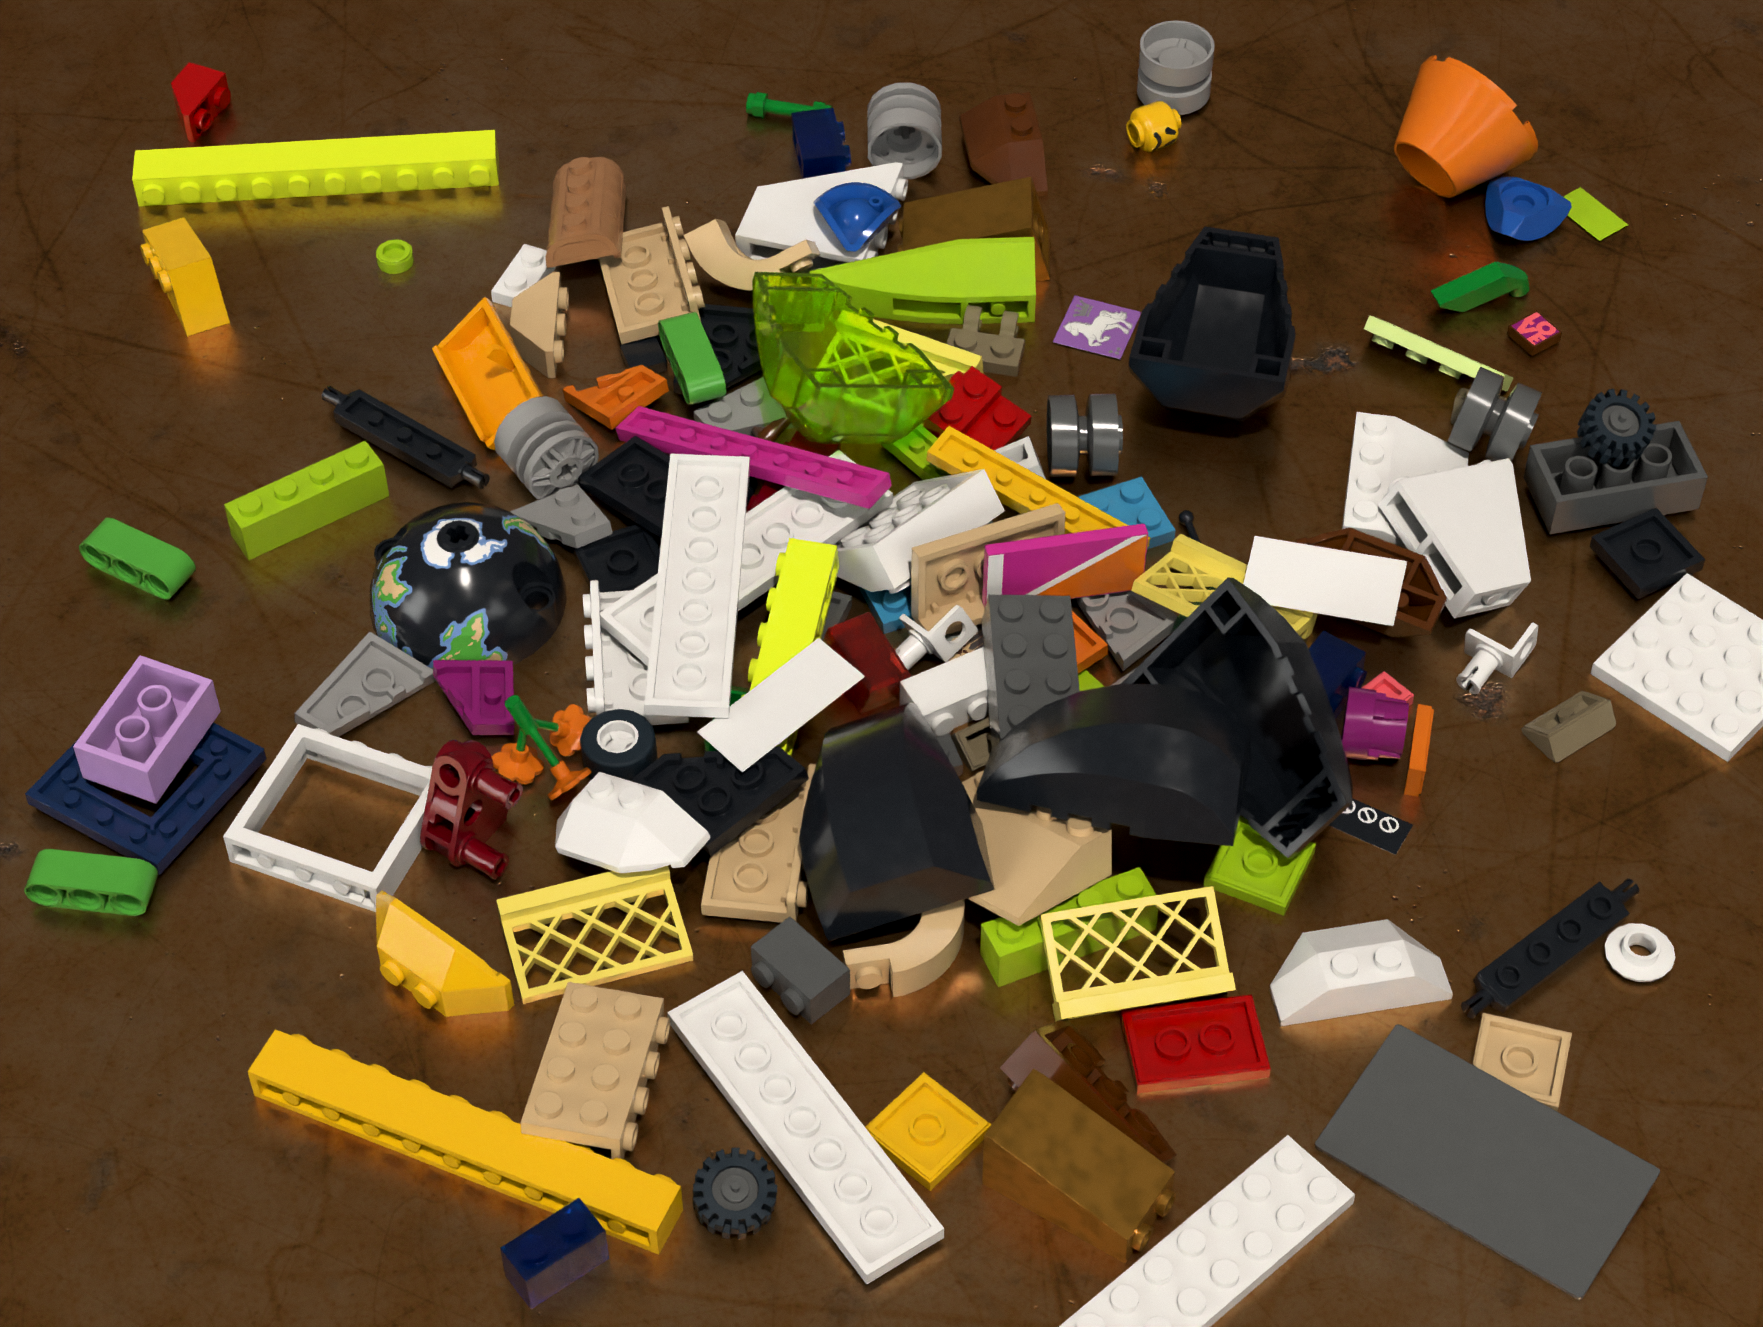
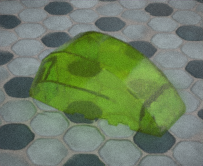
[752,272,954,444]

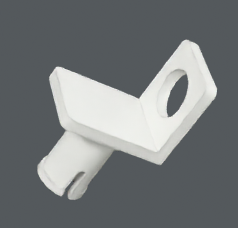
[884,605,978,678]
[1456,622,1538,694]

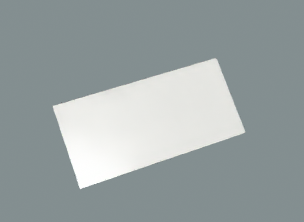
[1243,536,1407,626]
[697,638,865,772]

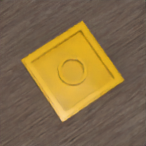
[865,1072,992,1191]

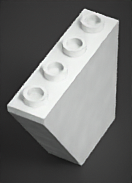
[735,162,908,276]
[1378,458,1531,618]

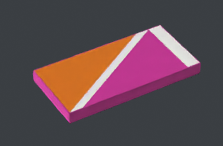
[982,524,1148,609]

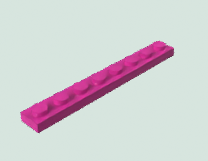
[616,406,892,509]

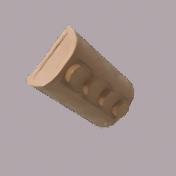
[545,157,626,268]

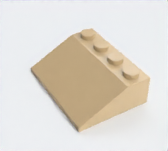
[962,771,1112,926]

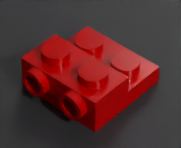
[922,366,1032,450]

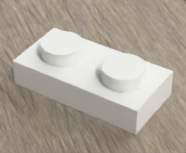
[491,244,557,307]

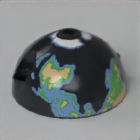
[370,502,567,669]

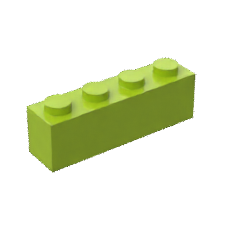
[224,440,389,560]
[980,867,1158,987]

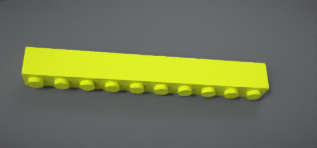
[132,130,499,207]

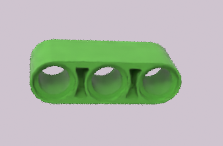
[658,312,726,405]
[79,517,196,600]
[24,849,158,916]

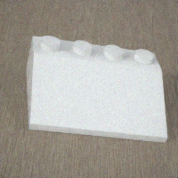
[1342,412,1469,549]
[834,469,1005,594]

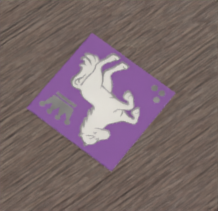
[1053,295,1142,359]

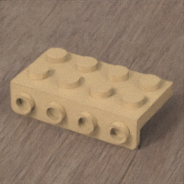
[599,206,705,344]
[911,503,1065,635]
[701,764,816,923]
[521,982,671,1159]

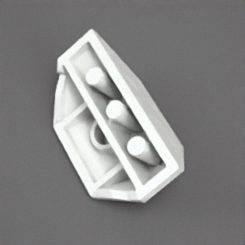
[555,772,711,873]
[1269,919,1453,1026]

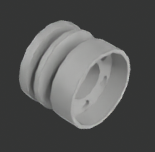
[867,83,942,179]
[494,396,599,500]

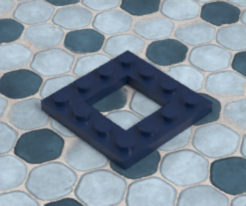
[25,722,267,875]

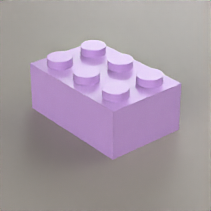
[73,655,221,803]

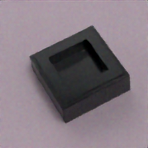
[620,336,668,373]

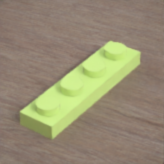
[1364,315,1513,391]

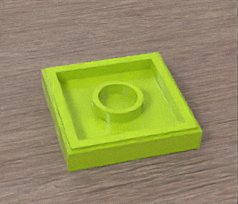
[1203,816,1316,916]

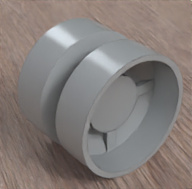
[1137,20,1215,115]

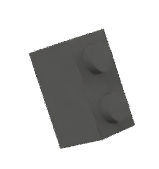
[751,917,850,1025]

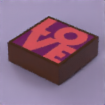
[1507,310,1562,356]

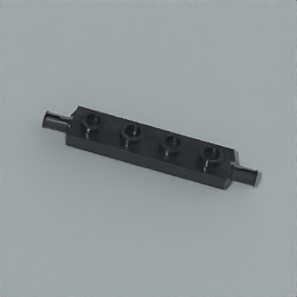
[322,386,490,489]
[1461,878,1639,1019]

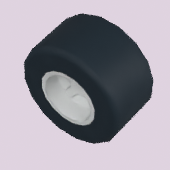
[580,709,658,781]

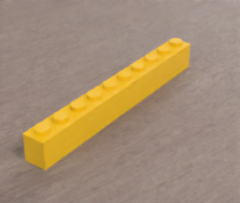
[247,1029,683,1255]

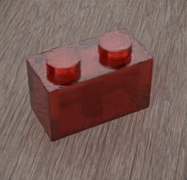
[823,612,911,714]

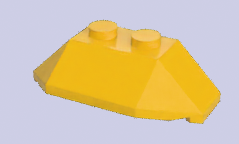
[376,890,515,1017]

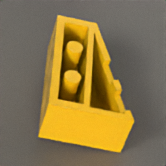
[140,217,230,337]

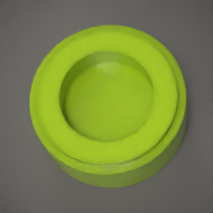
[376,239,414,274]

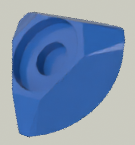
[1485,177,1572,241]
[814,182,901,252]

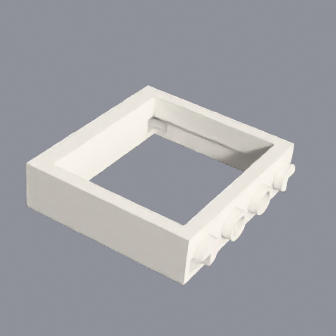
[223,724,432,912]

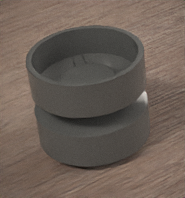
[1447,367,1542,462]
[1046,394,1123,477]

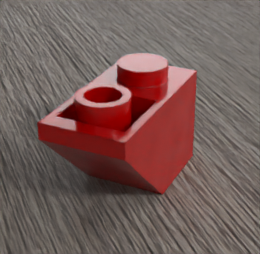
[171,62,231,143]

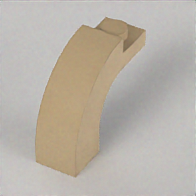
[683,219,821,292]
[843,899,965,997]

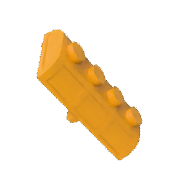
[432,297,544,450]

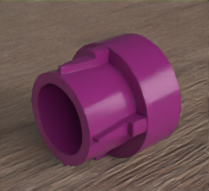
[1341,686,1409,761]

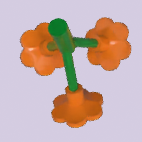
[492,695,591,800]

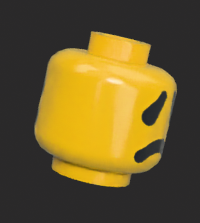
[1126,101,1182,152]

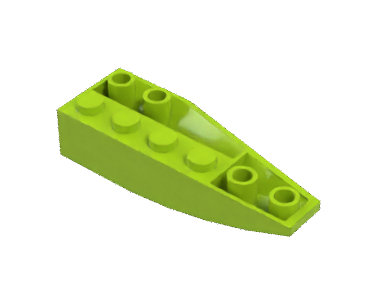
[810,237,1036,325]

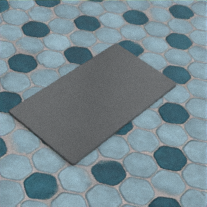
[1315,1024,1660,1300]

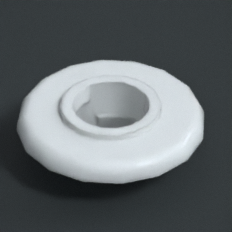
[1605,923,1675,982]

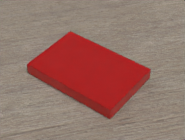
[1120,994,1271,1094]

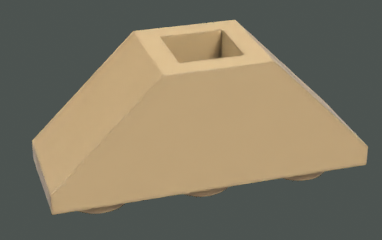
[510,272,569,378]

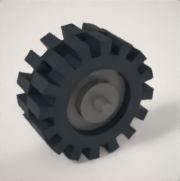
[1577,389,1656,466]
[693,1148,777,1239]

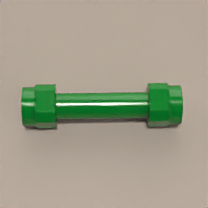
[746,92,833,127]

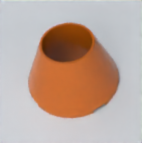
[1394,55,1538,198]

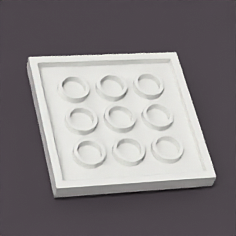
[1590,573,1763,762]

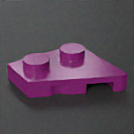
[433,660,514,735]

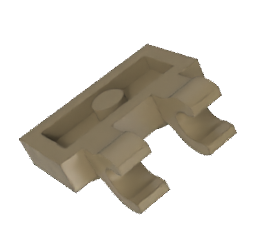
[947,305,1025,377]

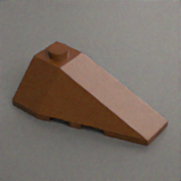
[1000,1019,1177,1164]

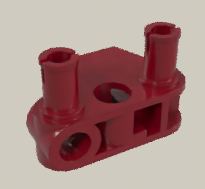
[420,739,523,879]

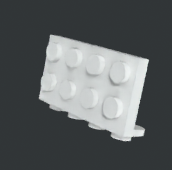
[583,580,689,725]

